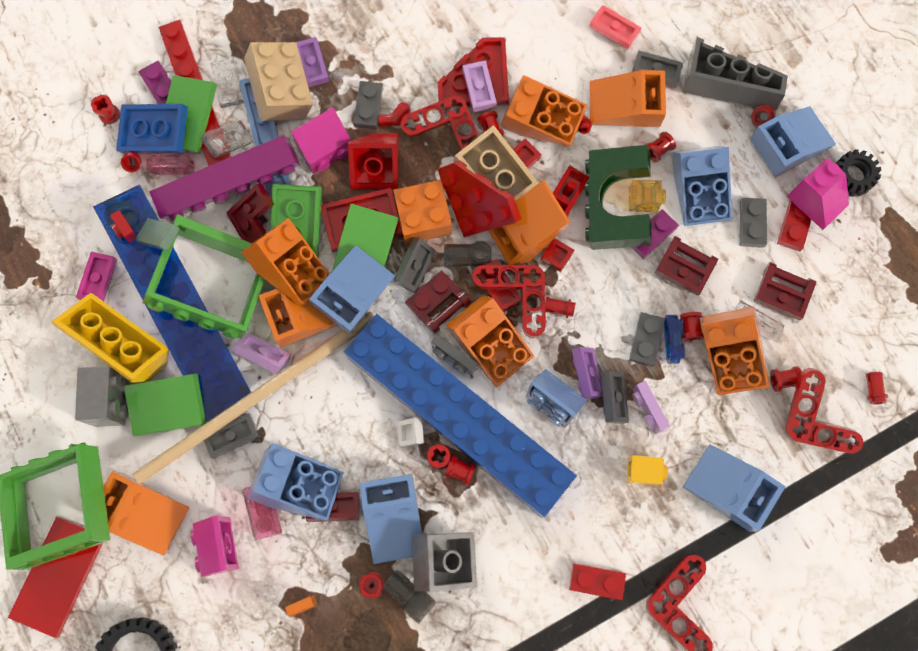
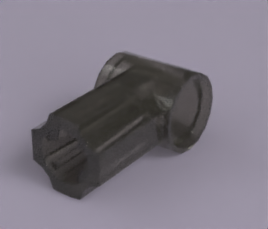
[444,241,492,268]
[382,569,437,624]

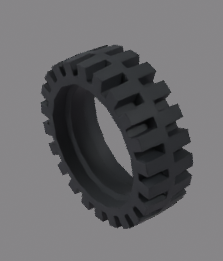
[95,618,178,651]

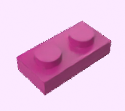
[75,252,118,302]

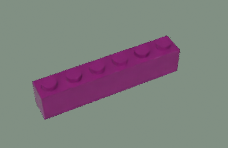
[149,135,300,222]

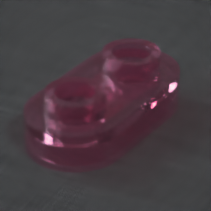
[146,154,195,175]

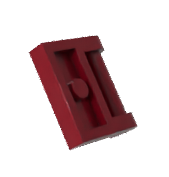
[654,236,719,296]
[754,262,817,321]
[405,270,471,335]

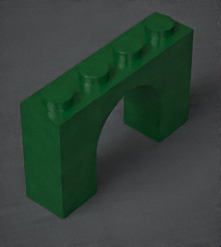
[585,145,652,250]

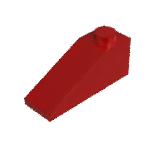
[553,165,589,216]

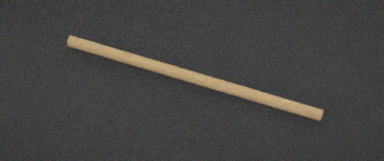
[132,311,374,484]

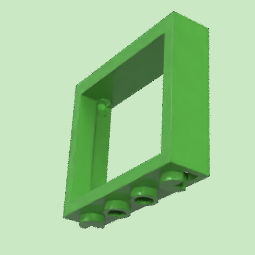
[142,214,265,339]
[0,442,110,570]

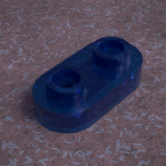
[664,315,685,364]

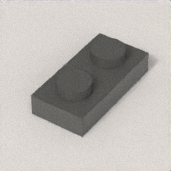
[632,50,683,87]
[353,81,384,130]
[740,197,767,248]
[393,237,436,293]
[628,312,665,367]
[431,334,478,376]
[601,370,629,424]
[204,413,261,459]

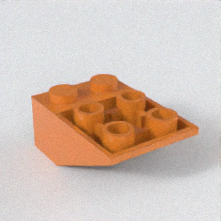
[590,70,666,127]
[500,75,587,147]
[488,180,570,265]
[241,218,330,306]
[259,289,338,348]
[445,295,534,388]
[701,306,770,395]
[103,471,190,555]

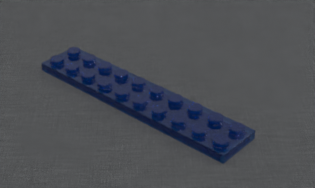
[93,184,258,422]

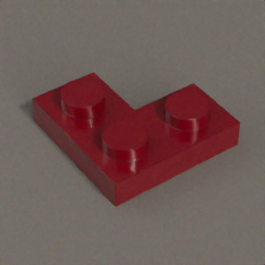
[226,184,274,243]

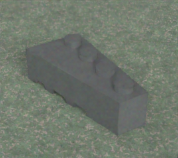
[683,37,788,112]

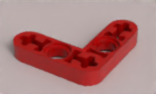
[401,96,479,150]
[472,265,546,338]
[785,368,863,453]
[646,555,713,651]

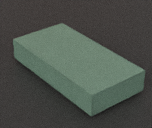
[135,218,179,251]

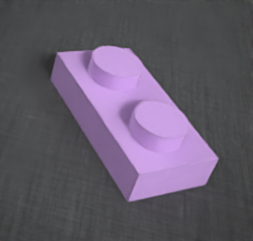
[462,61,497,112]
[234,333,291,374]
[632,380,670,434]

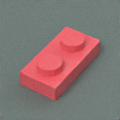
[589,5,642,49]

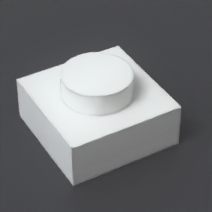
[397,418,424,447]

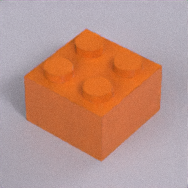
[393,180,452,245]

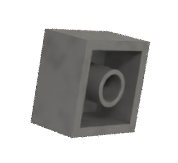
[75,366,130,427]
[412,532,477,592]

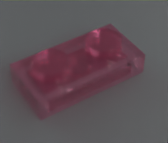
[242,487,282,541]

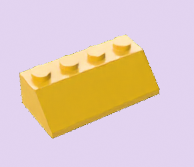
[52,293,169,382]

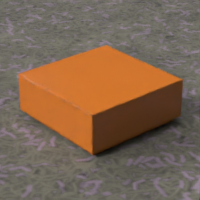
[285,595,317,617]

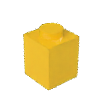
[627,455,667,486]

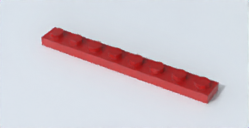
[158,19,231,166]

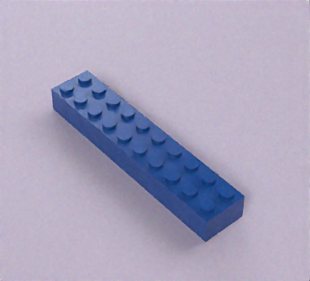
[344,314,577,518]

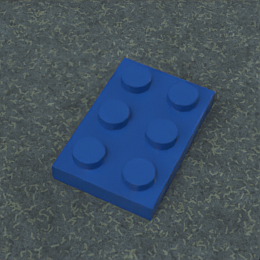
[116,104,188,154]

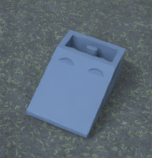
[750,106,836,177]
[672,146,732,226]
[309,246,395,334]
[525,369,587,428]
[247,443,344,521]
[683,444,786,532]
[359,474,423,564]

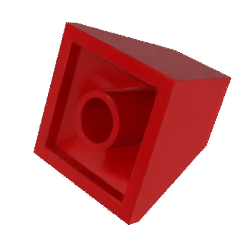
[348,133,399,189]

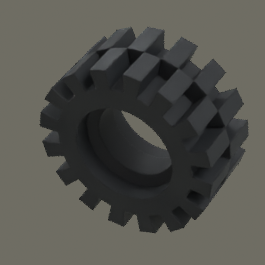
[836,149,882,197]

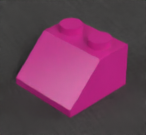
[291,107,351,174]
[787,158,849,230]
[190,515,239,577]

